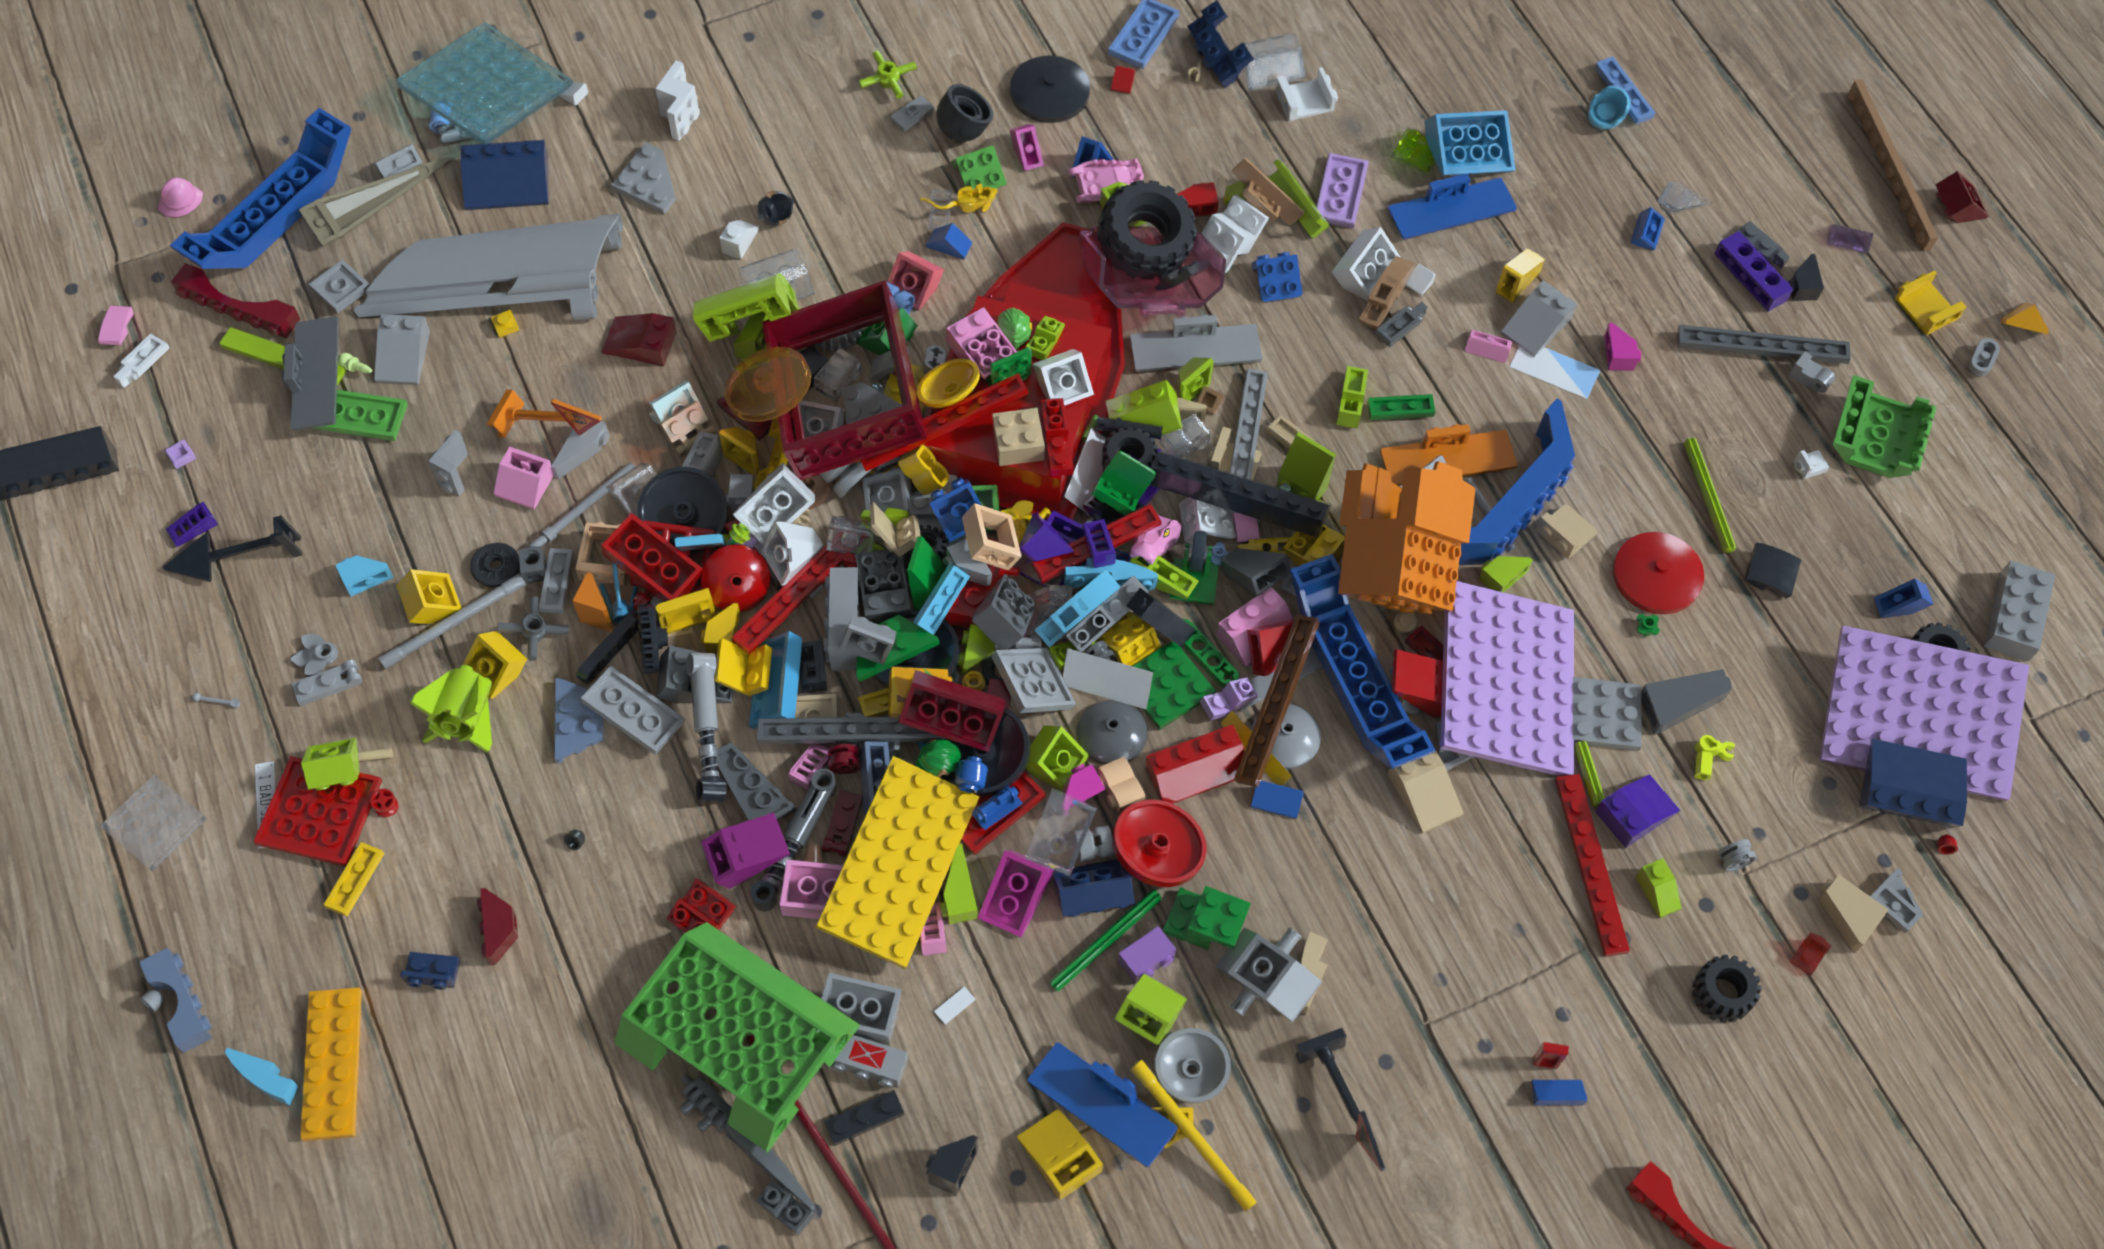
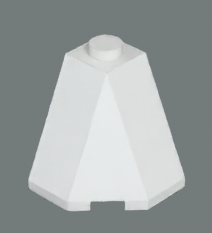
[761,521,823,586]

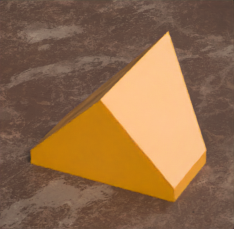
[2000,302,2049,335]

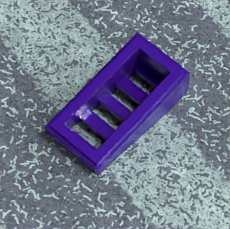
[166,502,218,547]
[1082,519,1116,568]

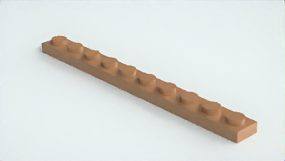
[1848,79,1938,251]

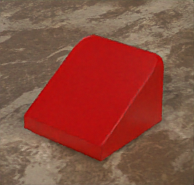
[1111,66,1135,94]

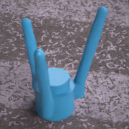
[600,564,637,623]

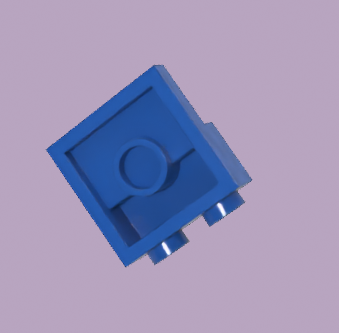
[927,478,984,542]

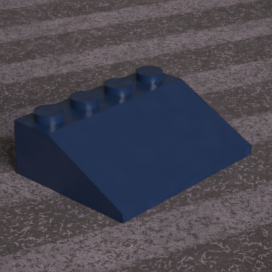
[461,140,549,211]
[1859,738,1967,828]

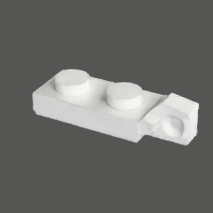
[113,334,169,388]

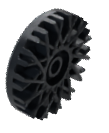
[637,604,668,674]

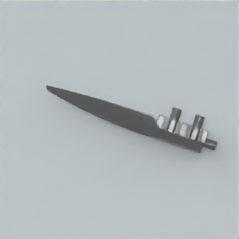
[679,1073,815,1211]

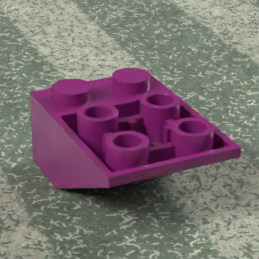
[701,813,790,889]

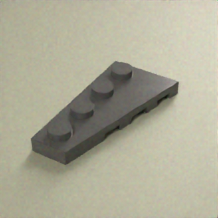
[716,742,797,821]

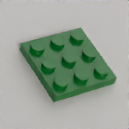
[1132,641,1216,730]

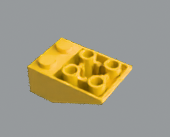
[1016,1108,1103,1201]

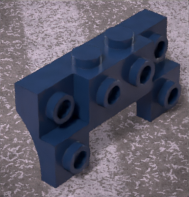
[1187,0,1255,88]

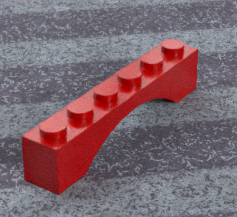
[1626,1160,1736,1249]

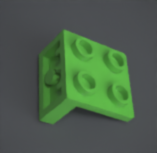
[951,145,1007,189]

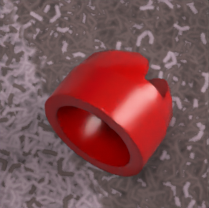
[1937,834,1958,855]

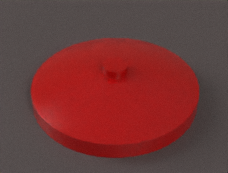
[1613,532,1705,614]
[1112,800,1207,887]

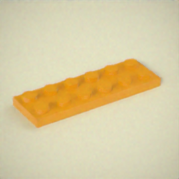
[301,987,362,1142]

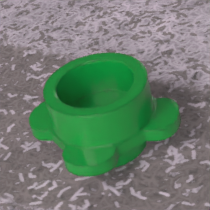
[1636,614,1660,636]

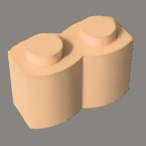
[1098,757,1145,813]

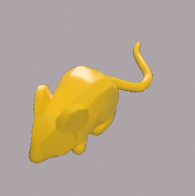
[920,184,997,213]

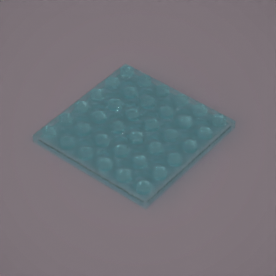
[396,22,573,146]

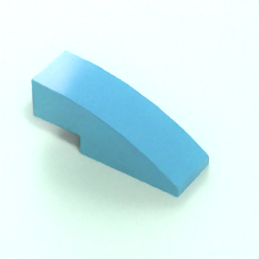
[225,1048,299,1106]

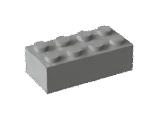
[1984,560,2055,661]
[824,567,860,671]

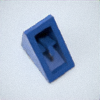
[926,223,972,260]

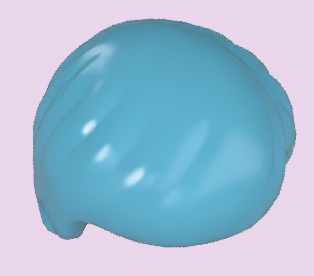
[1588,86,1630,130]

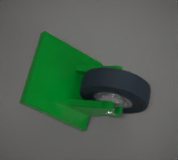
[1169,531,1219,605]

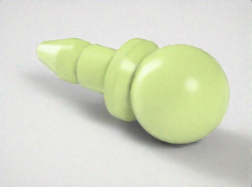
[338,353,372,373]

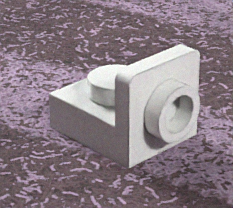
[1793,450,1829,479]

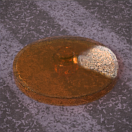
[724,347,811,422]

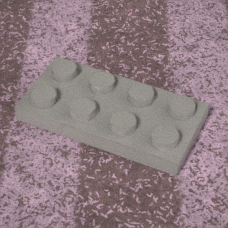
[581,666,685,755]

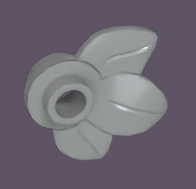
[291,634,338,676]

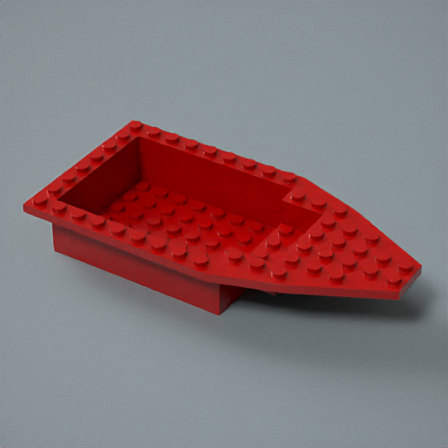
[911,222,1125,521]

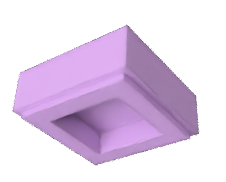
[164,439,196,469]

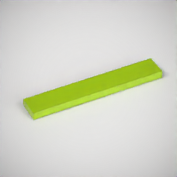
[219,327,346,386]

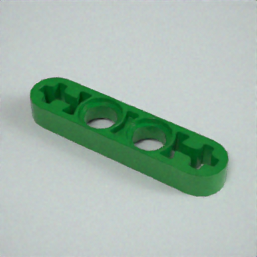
[1182,618,1239,689]

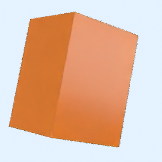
[573,572,613,632]

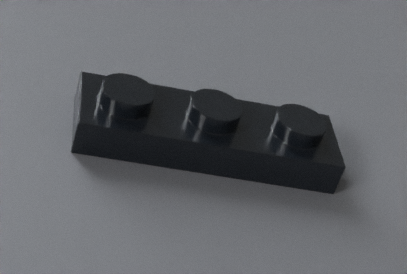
[824,1090,905,1146]

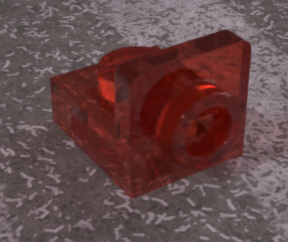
[1789,932,1832,976]

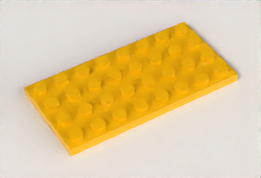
[815,756,979,969]

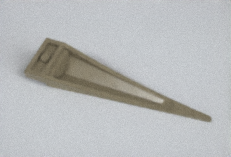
[299,153,457,248]

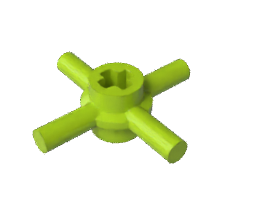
[859,51,917,99]

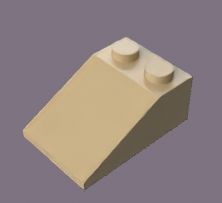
[1387,746,1464,833]

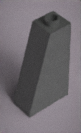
[1641,669,1732,735]

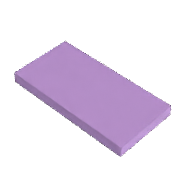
[1316,153,1369,229]

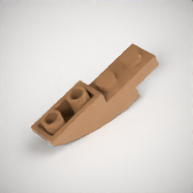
[1359,256,1416,329]

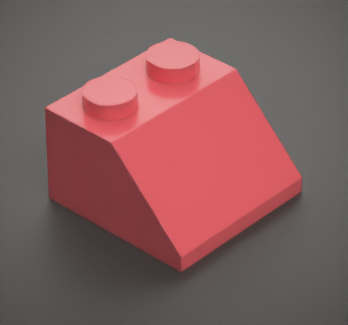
[887,251,944,310]

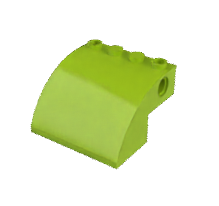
[693,273,799,342]

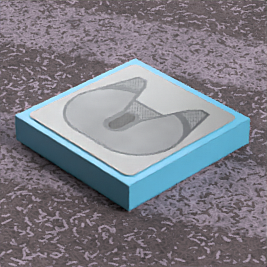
[675,534,726,551]

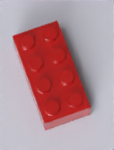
[601,513,703,602]

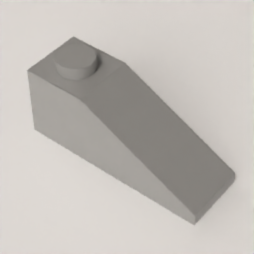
[551,421,609,479]

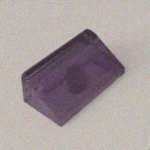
[1826,224,1874,254]

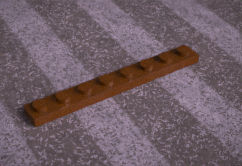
[1234,614,1320,788]

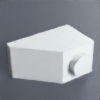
[720,220,759,260]

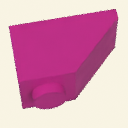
[1009,124,1044,171]
[1604,323,1641,371]
[1058,764,1105,814]

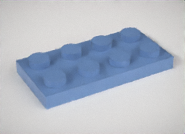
[1108,0,1180,69]

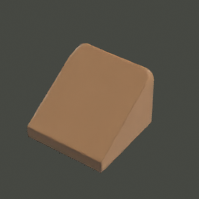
[1196,386,1225,414]

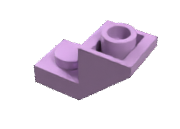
[1200,677,1258,721]

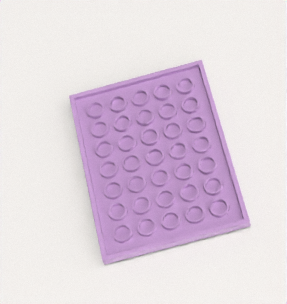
[1440,581,1574,776]
[1819,626,2029,801]

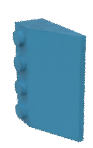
[1424,110,1516,176]

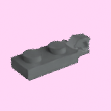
[1736,221,1790,269]
[1375,302,1428,348]

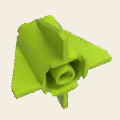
[410,665,492,753]

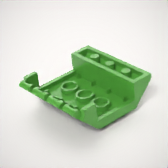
[1833,375,1936,478]

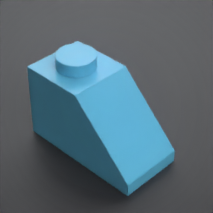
[335,555,394,597]

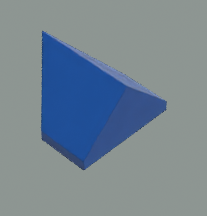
[1071,136,1114,178]

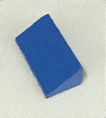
[1631,207,1665,250]
[1251,781,1303,819]
[1531,1080,1587,1105]

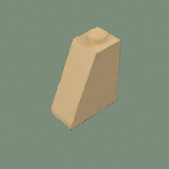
[1819,874,1888,953]

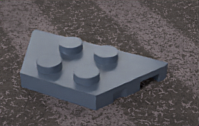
[555,678,604,764]

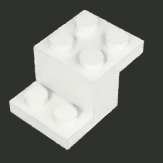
[656,60,700,141]
[1192,195,1269,273]

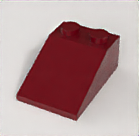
[602,313,677,366]

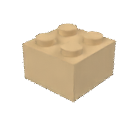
[993,408,1045,466]

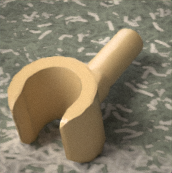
[1188,59,1203,82]

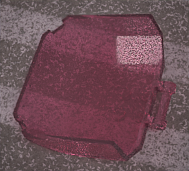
[1080,226,1226,316]

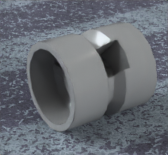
[1075,825,1114,862]

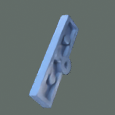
[1595,56,1655,125]

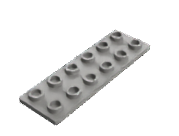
[1130,315,1262,372]

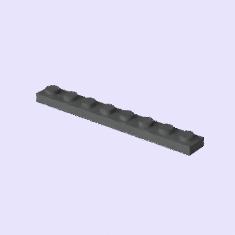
[1677,325,1851,364]
[757,717,946,744]

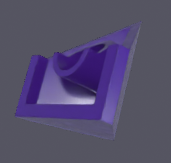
[1019,512,1075,562]

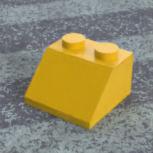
[396,569,462,624]
[463,631,527,699]

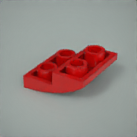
[666,878,737,933]

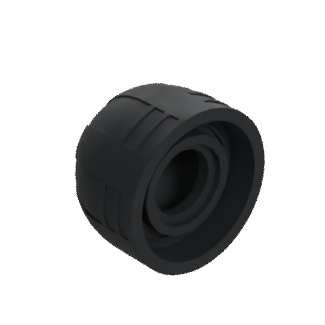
[936,84,994,142]

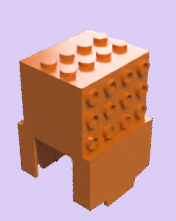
[1338,461,1476,614]

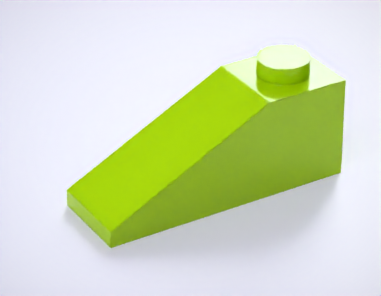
[1130,555,1198,599]
[940,844,978,925]

